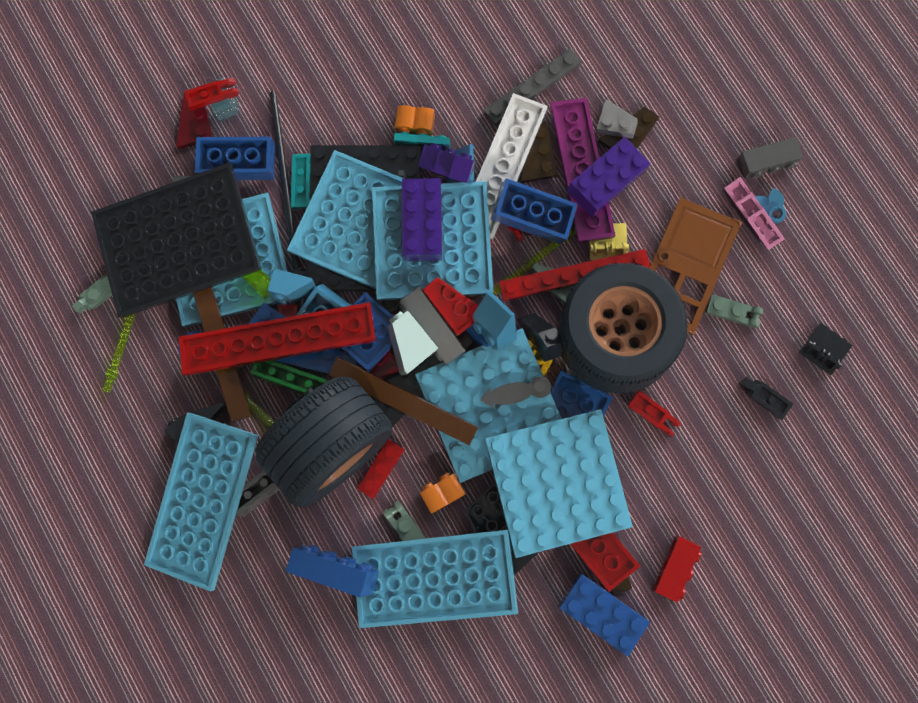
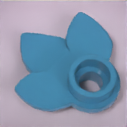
[755,188,786,224]

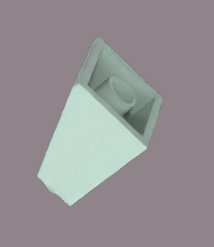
[387,311,438,375]

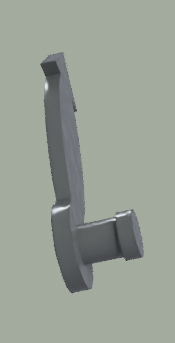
[481,376,551,408]

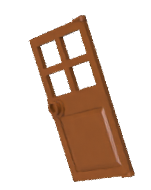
[650,197,743,335]

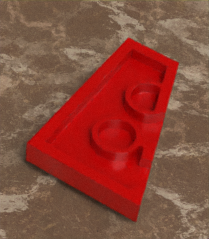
[421,277,478,336]

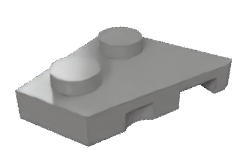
[597,100,638,139]

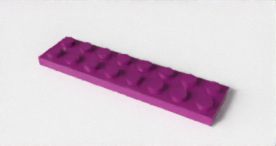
[550,98,616,243]

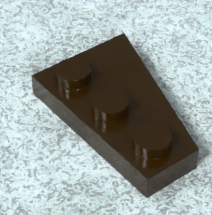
[598,107,660,149]
[521,123,558,183]

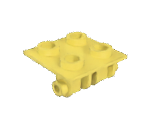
[589,223,629,260]

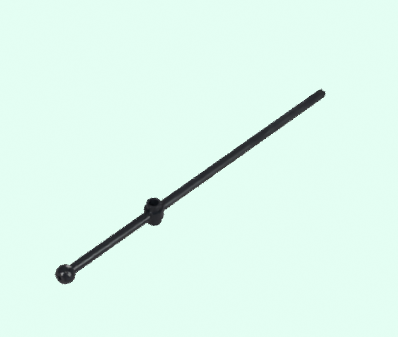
[269,91,310,371]

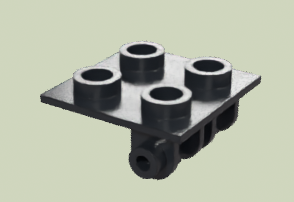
[799,323,853,375]

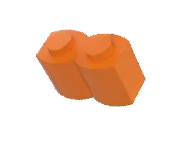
[395,105,435,136]
[420,472,466,514]

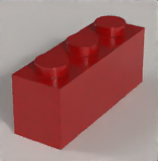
[652,536,702,603]

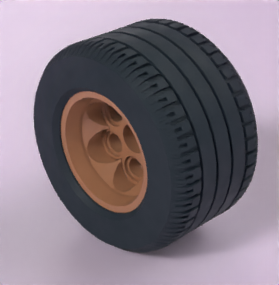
[558,263,688,394]
[255,377,392,507]

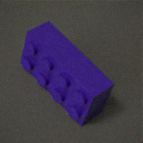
[566,137,651,218]
[402,178,442,261]

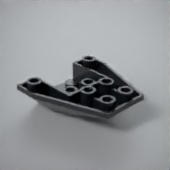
[465,484,539,576]

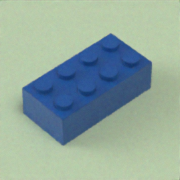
[195,137,275,180]
[490,178,578,244]
[285,544,379,597]
[558,573,650,657]

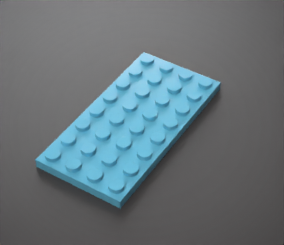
[144,413,258,591]
[352,530,518,628]

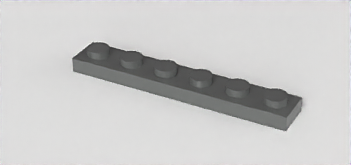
[484,48,582,126]

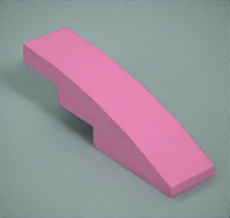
[724,177,785,250]

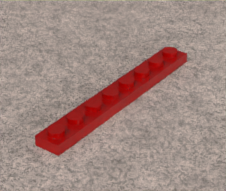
[498,249,650,301]

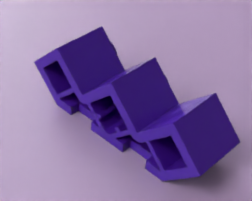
[418,143,476,184]

